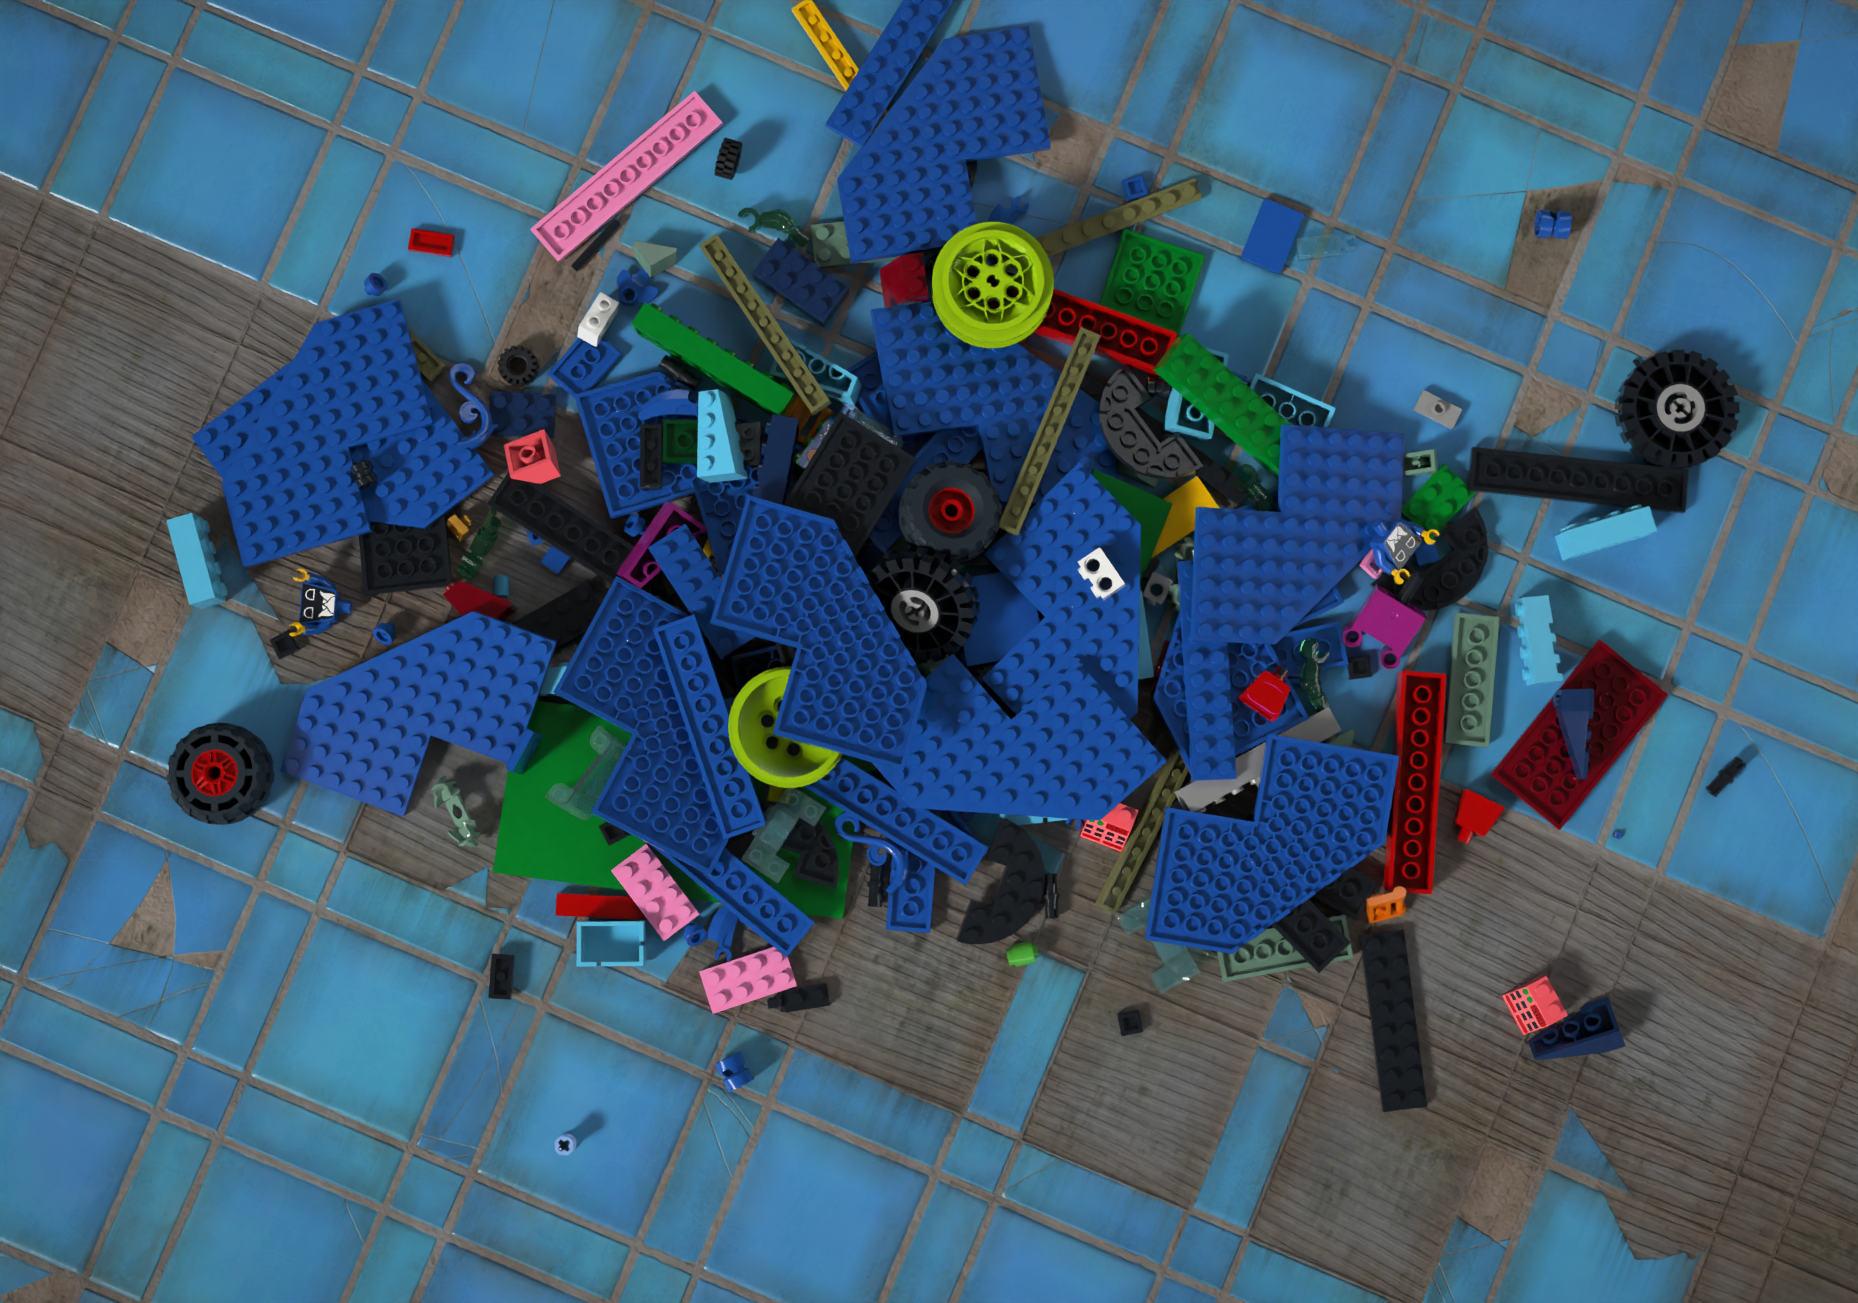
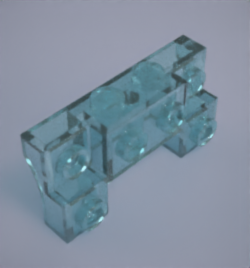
[741,788,827,883]
[1116,897,1200,994]

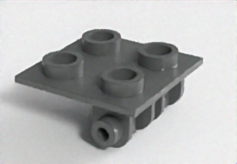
[735,422,762,469]

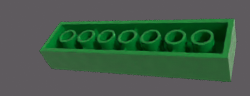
[631,303,795,416]
[1153,333,1291,481]

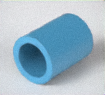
[494,575,510,597]

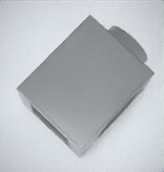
[1142,572,1173,606]

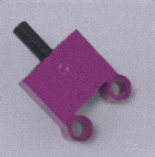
[1343,572,1426,669]

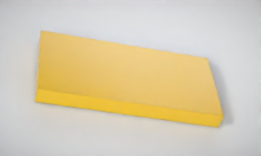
[1150,476,1219,560]

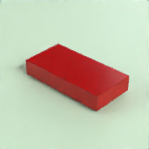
[408,228,455,257]

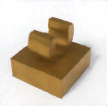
[446,514,473,543]

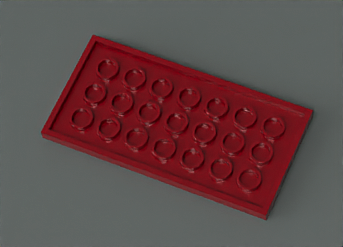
[1489,639,1668,830]

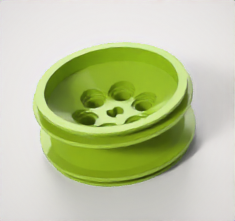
[728,666,843,788]

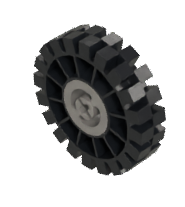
[1615,350,1740,469]
[866,545,980,663]

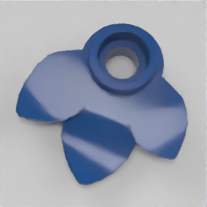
[617,269,659,307]

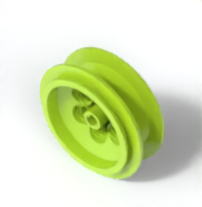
[932,222,1054,348]

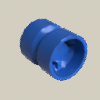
[1535,210,1572,239]
[715,1051,754,1092]

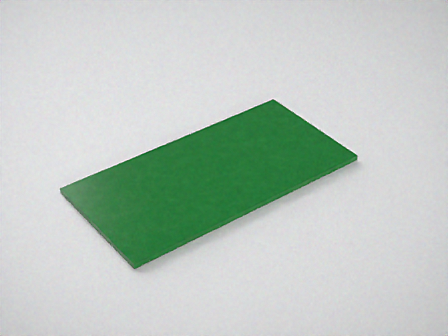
[493,701,855,919]

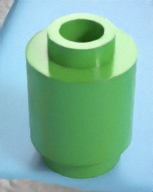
[1006,941,1040,967]

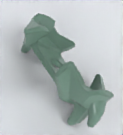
[1166,537,1194,612]
[431,776,481,847]

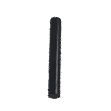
[571,219,621,272]

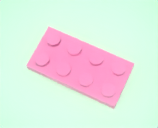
[611,844,700,941]
[699,947,797,1014]

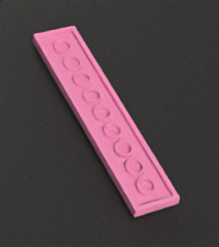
[530,91,723,263]

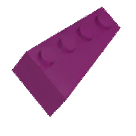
[616,502,708,588]

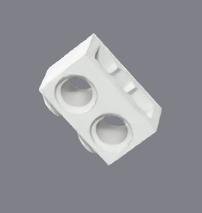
[577,292,619,347]
[1077,547,1126,600]

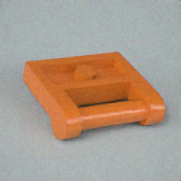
[785,394,834,445]
[1367,886,1406,924]

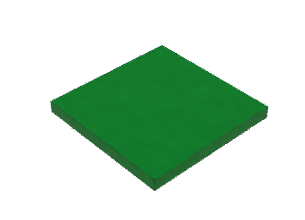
[1099,229,1206,337]
[1091,469,1172,584]

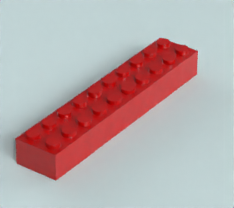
[967,268,1177,378]
[1383,670,1446,894]

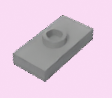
[1413,390,1462,430]

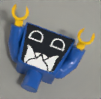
[1370,518,1439,585]
[289,568,352,637]

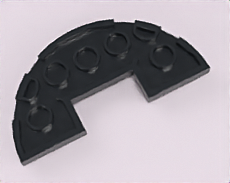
[1098,364,1203,479]
[1370,507,1489,611]
[725,802,839,889]
[956,817,1045,944]

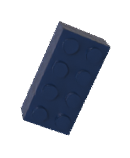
[753,238,849,328]
[753,414,800,505]

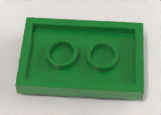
[1401,464,1475,539]

